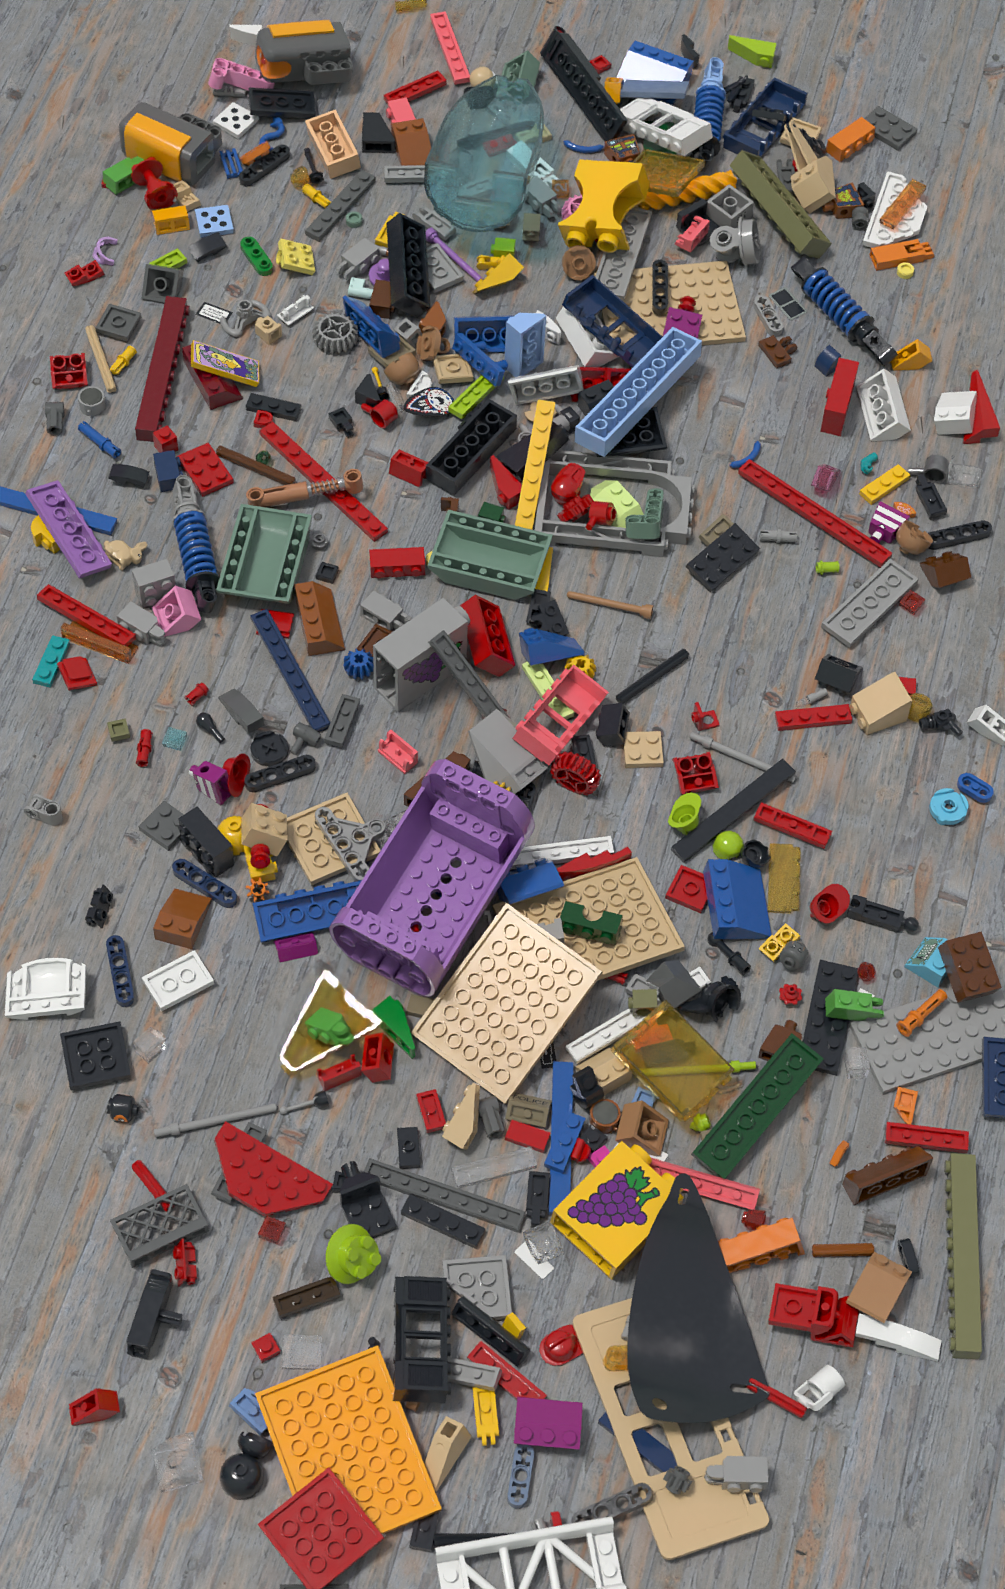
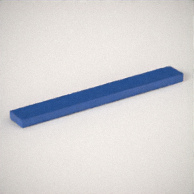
[0,486,117,536]
[549,1061,574,1215]

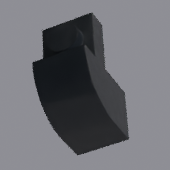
[570,1066,604,1109]

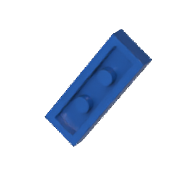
[544,1111,586,1174]

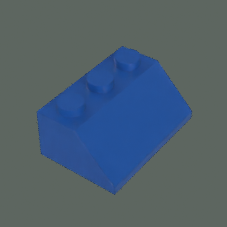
[497,858,564,904]

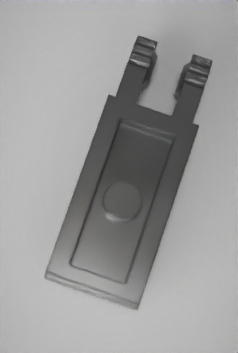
[776,159,795,195]

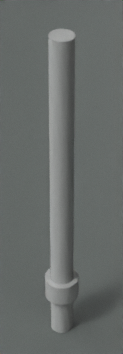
[689,732,796,783]
[154,1103,277,1137]

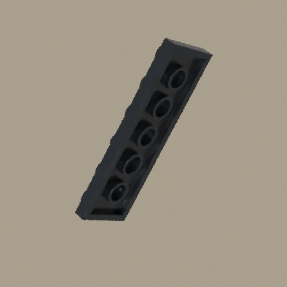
[803,960,859,1076]

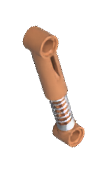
[246,469,364,508]

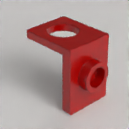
[691,702,720,731]

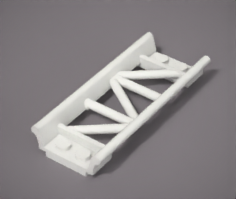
[435,1516,626,1589]

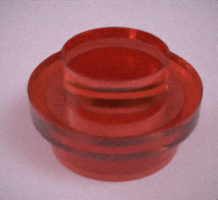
[858,962,876,982]

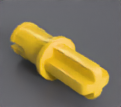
[302,184,331,209]
[110,345,137,375]

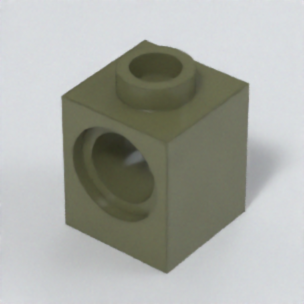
[628,989,658,1017]

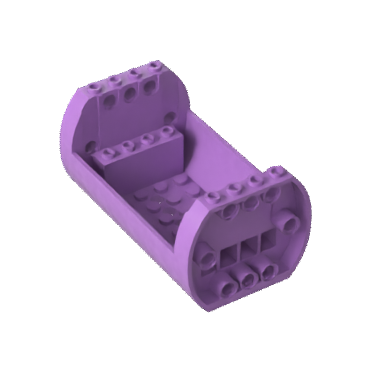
[329,759,535,997]

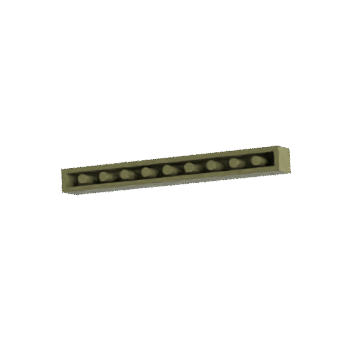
[944,1153,982,1360]

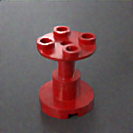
[131,157,178,210]

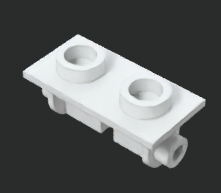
[277,295,314,326]

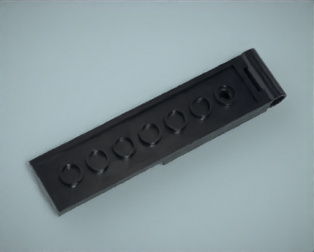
[540,26,628,141]

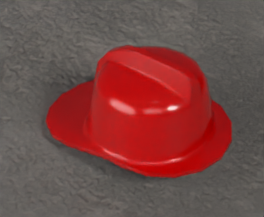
[222,753,251,797]
[810,884,850,923]
[539,1325,583,1366]

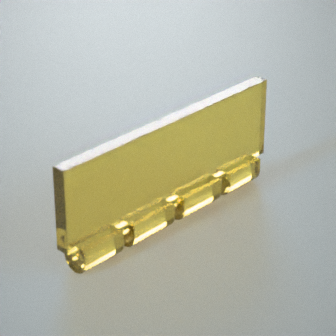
[768,843,801,913]

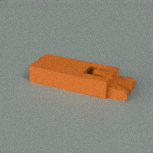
[869,239,934,271]

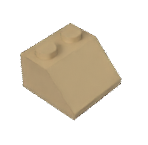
[575,1047,633,1096]

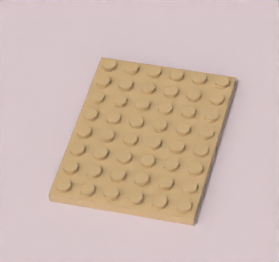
[594,261,746,346]
[493,857,685,981]
[411,903,603,1105]

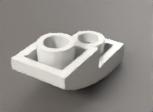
[536,310,561,345]

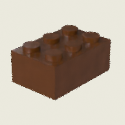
[938,931,1002,1003]

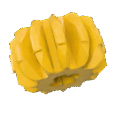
[564,654,596,679]

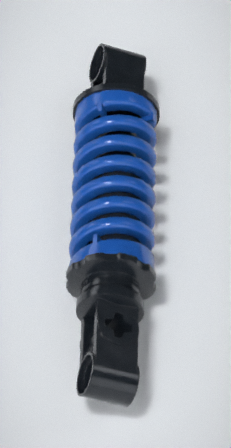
[790,256,898,367]

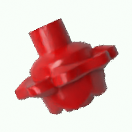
[779,984,802,1005]

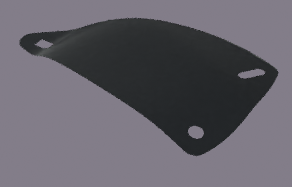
[627,1173,770,1423]

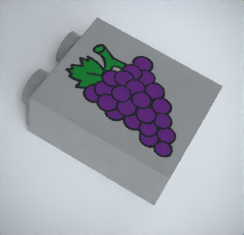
[373,598,470,712]

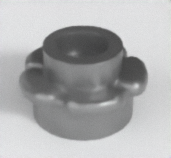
[310,533,328,550]

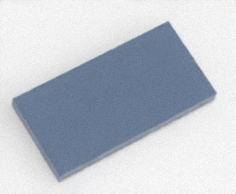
[620,80,689,99]

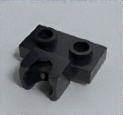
[528,599,569,636]

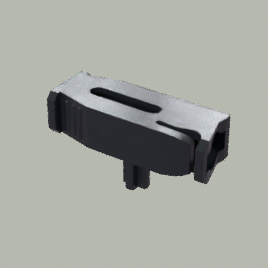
[126,1269,183,1360]

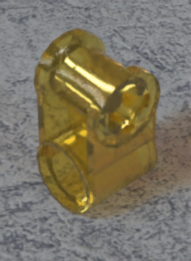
[603,1345,628,1372]

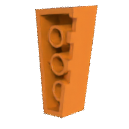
[718,1218,805,1273]

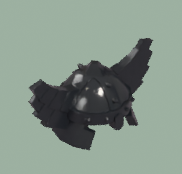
[677,976,741,1023]

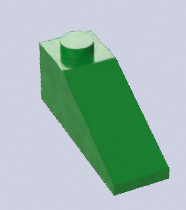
[372,996,415,1059]

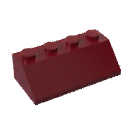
[182,345,243,410]

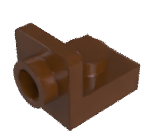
[441,497,459,514]

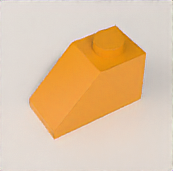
[604,77,623,105]
[891,339,932,371]

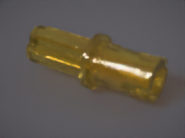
[395,0,427,12]

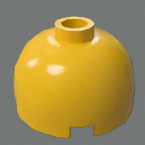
[217,816,244,856]

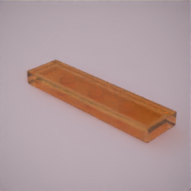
[879,179,927,230]

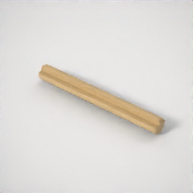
[85,325,116,393]

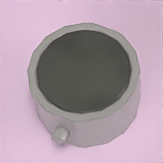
[78,386,106,416]

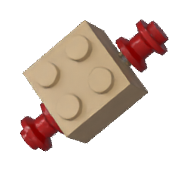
[241,803,287,869]

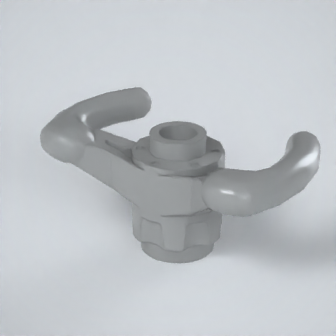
[220,299,271,337]

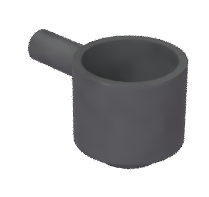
[908,455,949,483]

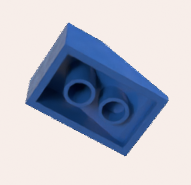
[519,628,584,665]

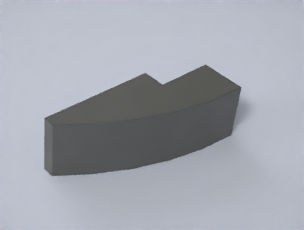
[218,688,264,734]

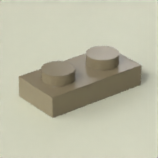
[698,514,734,546]

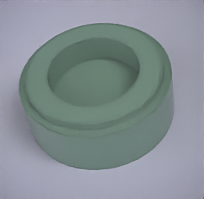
[346,211,362,228]

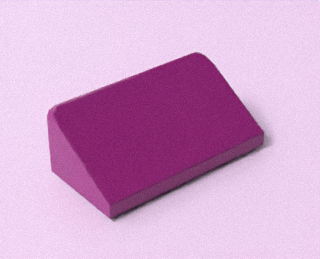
[274,932,318,962]

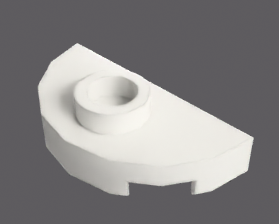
[406,370,432,398]

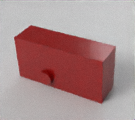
[820,357,859,436]
[460,594,516,677]

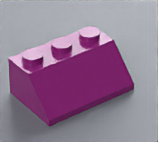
[514,1397,583,1450]

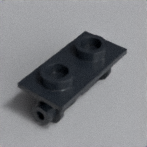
[85,884,113,928]

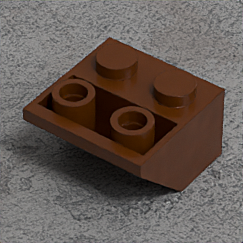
[920,551,972,588]

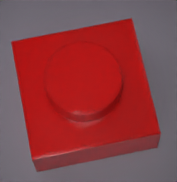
[251,1333,281,1363]

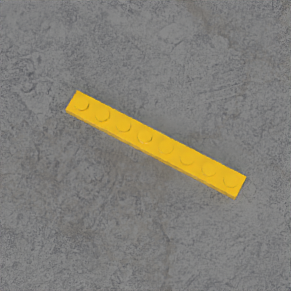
[515,400,555,530]

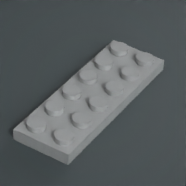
[821,559,919,648]

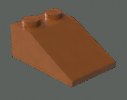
[391,118,435,167]
[153,888,212,950]

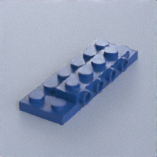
[252,880,362,942]

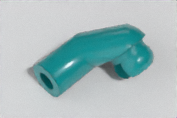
[860,452,878,474]

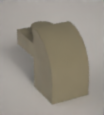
[522,213,541,241]

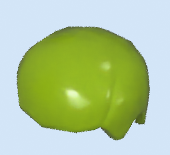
[712,831,744,860]

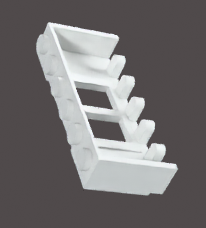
[620,98,713,156]

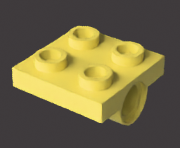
[276,238,315,275]

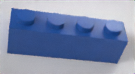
[342,295,400,358]
[454,315,515,353]

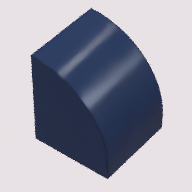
[814,345,841,377]

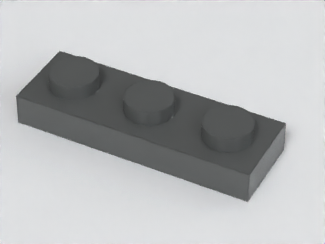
[324,694,360,748]

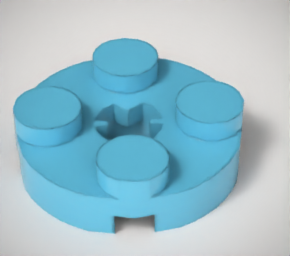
[929,788,968,825]

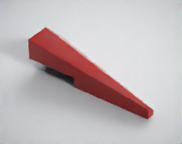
[568,366,632,402]
[963,370,1000,444]

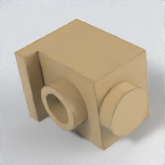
[255,316,282,345]

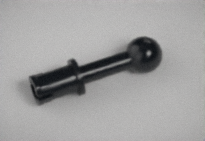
[707,932,751,975]

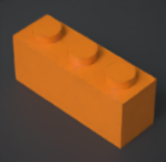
[826,117,876,162]

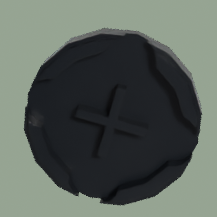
[250,731,289,767]

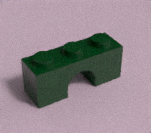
[560,901,623,945]

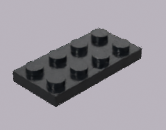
[248,87,316,119]
[685,523,760,593]

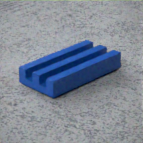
[219,148,243,179]

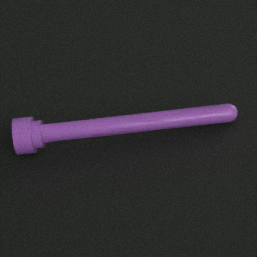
[426,227,483,282]

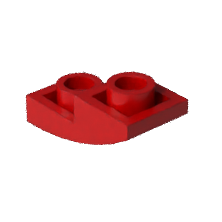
[64,260,105,286]

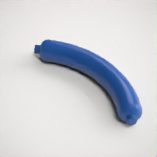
[563,140,604,153]
[729,441,761,468]

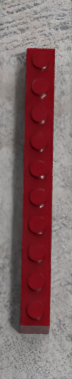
[135,296,190,442]

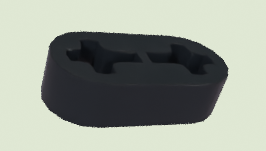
[897,1238,920,1278]

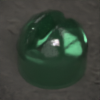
[256,450,271,465]

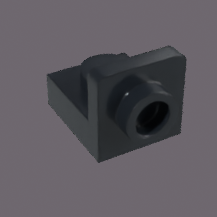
[857,182,876,209]

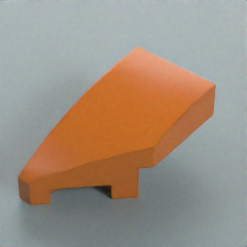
[893,1087,918,1124]

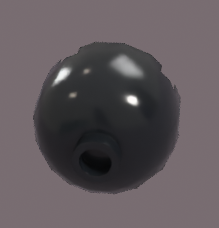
[219,1453,264,1500]

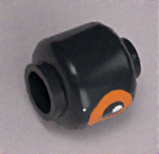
[107,1094,139,1122]

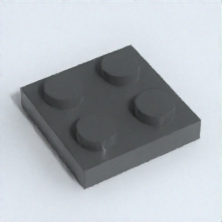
[95,304,141,342]
[138,801,184,851]

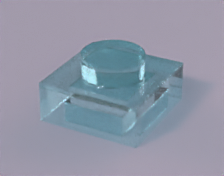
[162,727,187,751]

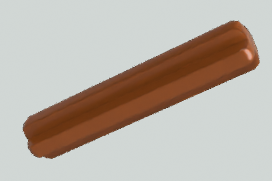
[812,1243,874,1257]

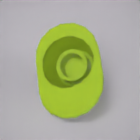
[668,793,702,835]

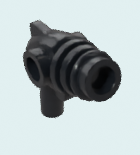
[919,709,963,737]

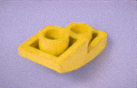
[759,923,801,962]

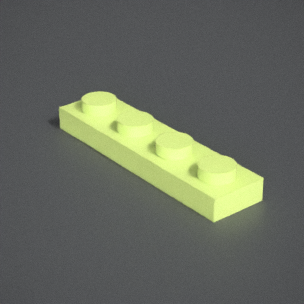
[522,662,574,724]

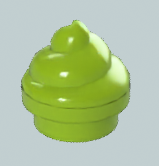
[690,1113,712,1132]

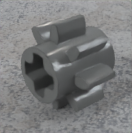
[663,1466,692,1494]

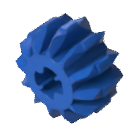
[343,648,374,680]

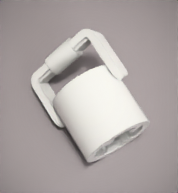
[794,1364,845,1411]

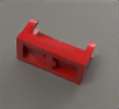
[389,449,428,487]
[316,1054,361,1091]

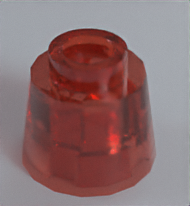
[741,1209,766,1231]

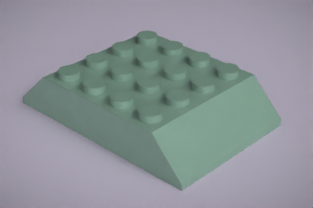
[216,504,312,604]
[427,510,553,600]

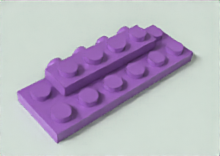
[26,480,112,579]

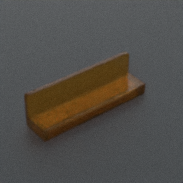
[60,621,138,664]

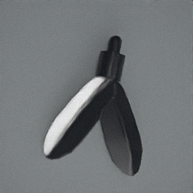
[724,75,748,103]

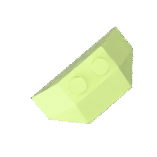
[589,480,644,528]

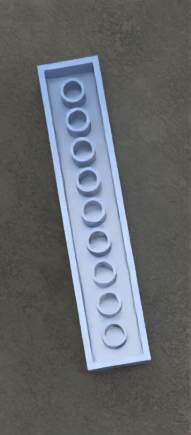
[575,327,702,457]

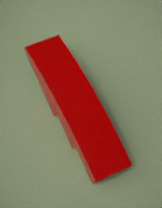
[557,846,632,881]

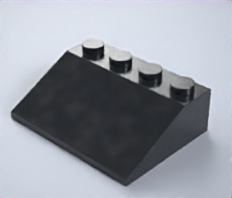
[595,407,667,457]

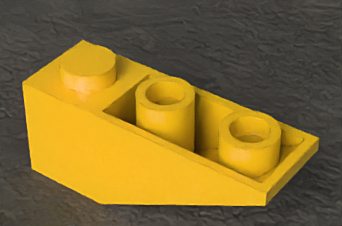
[473,253,524,294]

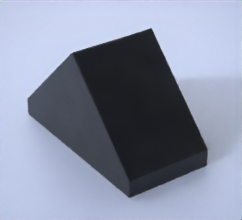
[355,374,380,407]

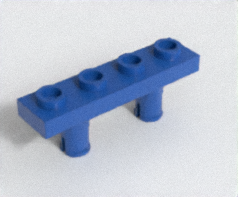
[452,333,508,387]

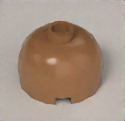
[384,352,419,386]
[896,520,933,554]

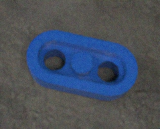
[957,773,994,803]

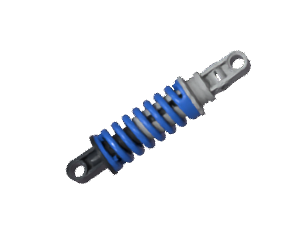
[172,475,220,613]

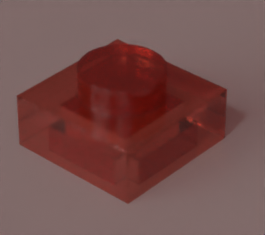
[899,590,925,614]
[258,1216,286,1244]

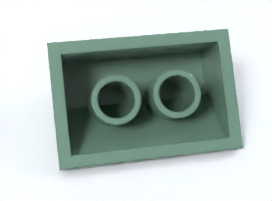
[496,50,540,103]

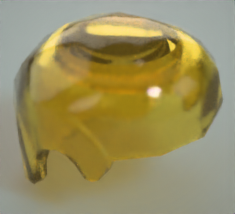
[908,693,932,722]

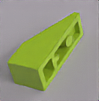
[727,35,776,68]

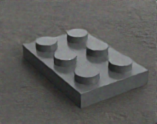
[864,106,918,151]

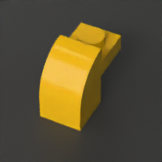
[31,515,60,554]

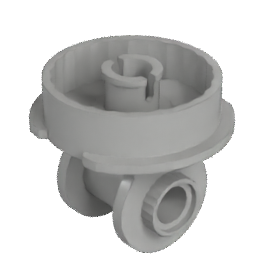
[710,217,760,268]

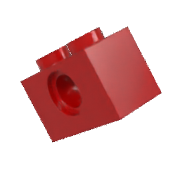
[361,1032,394,1083]

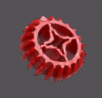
[550,752,601,796]

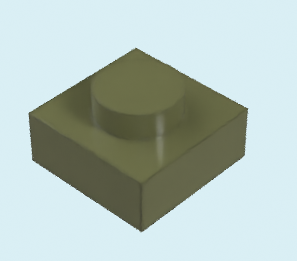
[107,718,130,742]

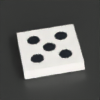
[213,102,259,139]

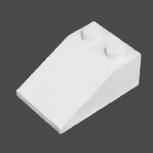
[934,391,977,435]

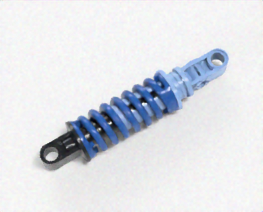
[691,57,726,172]

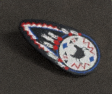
[403,387,454,417]

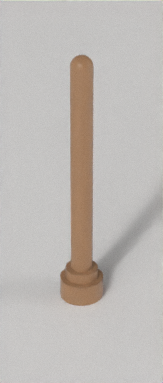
[567,591,654,620]

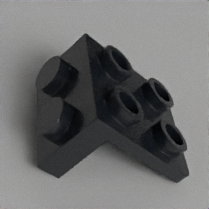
[676,199,719,246]

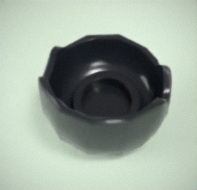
[740,839,771,869]
[237,1432,273,1459]

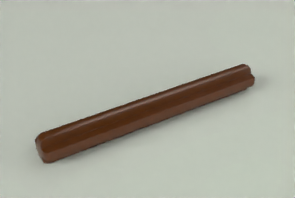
[216,445,296,485]

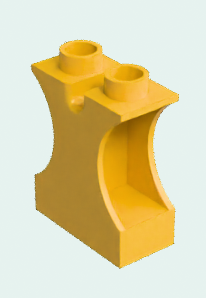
[558,159,650,253]

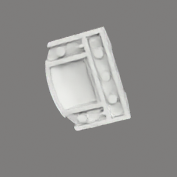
[5,958,87,1020]

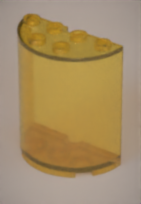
[610,1000,735,1122]

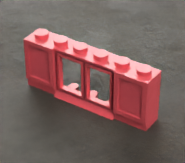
[512,665,609,765]

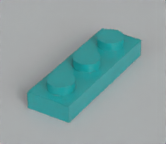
[32,635,70,688]

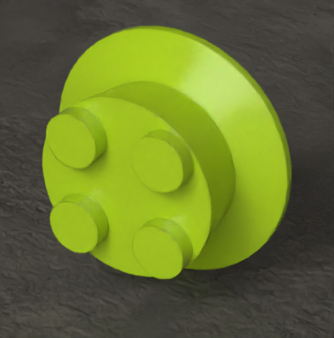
[326,1224,381,1284]

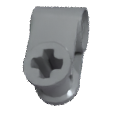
[24,794,63,826]

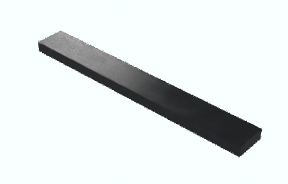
[671,758,796,863]

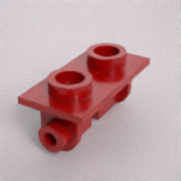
[173,1239,197,1287]

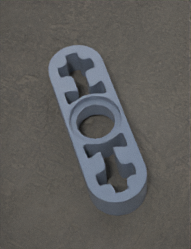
[507,1444,534,1509]

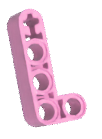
[208,58,275,91]

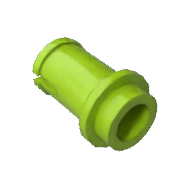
[815,560,839,575]

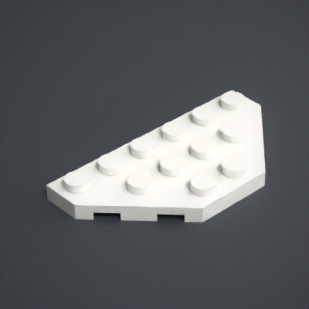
[862,171,927,248]

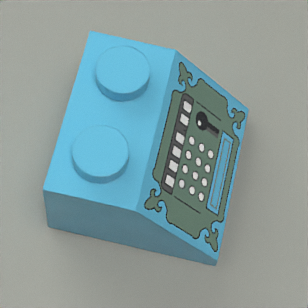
[904,937,948,987]

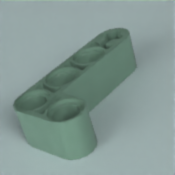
[625,488,664,539]

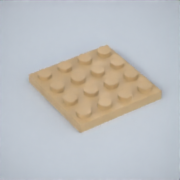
[287,793,381,885]

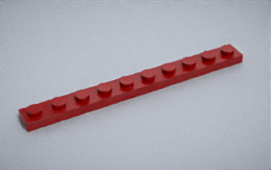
[259,422,388,542]
[738,459,892,568]

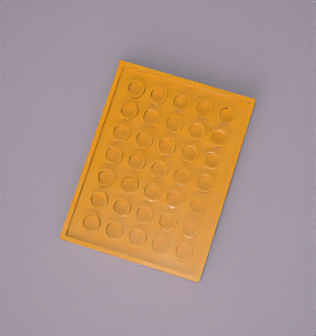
[255,1345,442,1535]

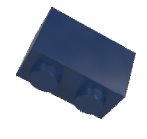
[153,450,183,492]

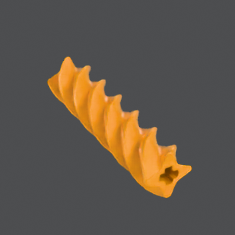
[637,170,737,210]

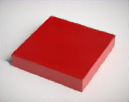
[665,865,708,913]

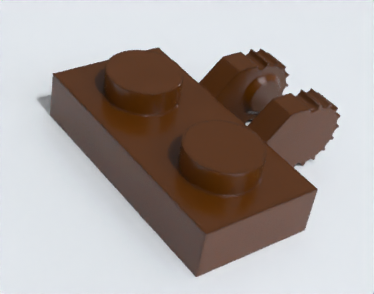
[758,335,798,369]

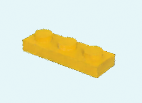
[859,464,910,505]

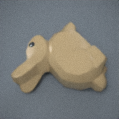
[104,540,148,570]

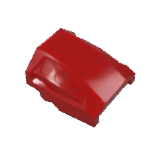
[50,353,88,389]
[672,752,719,795]

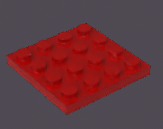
[258,1467,384,1589]

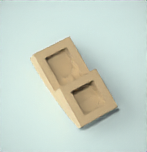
[173,180,201,212]

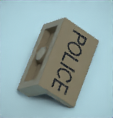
[505,1093,552,1127]

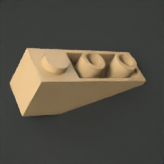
[442,1083,480,1150]
[424,1416,472,1492]

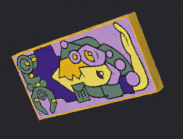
[191,340,259,387]

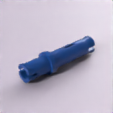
[78,421,122,459]

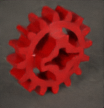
[557,494,594,522]

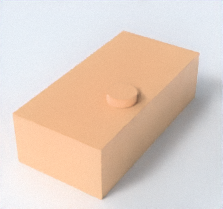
[305,109,361,179]

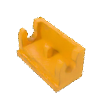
[152,205,190,235]

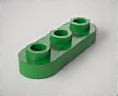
[240,237,273,276]

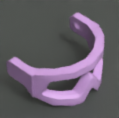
[93,236,118,266]

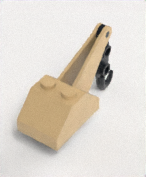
[784,120,836,214]

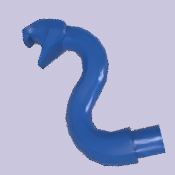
[259,117,285,151]

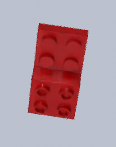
[768,1283,859,1348]

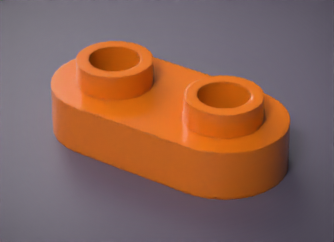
[239,141,271,166]

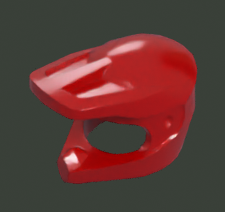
[551,463,585,505]

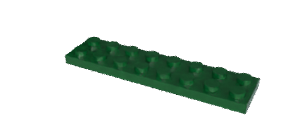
[691,1033,824,1179]

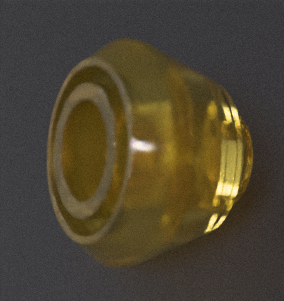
[290,166,309,188]

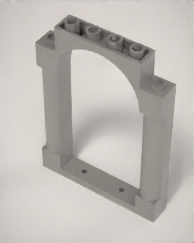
[535,450,695,557]

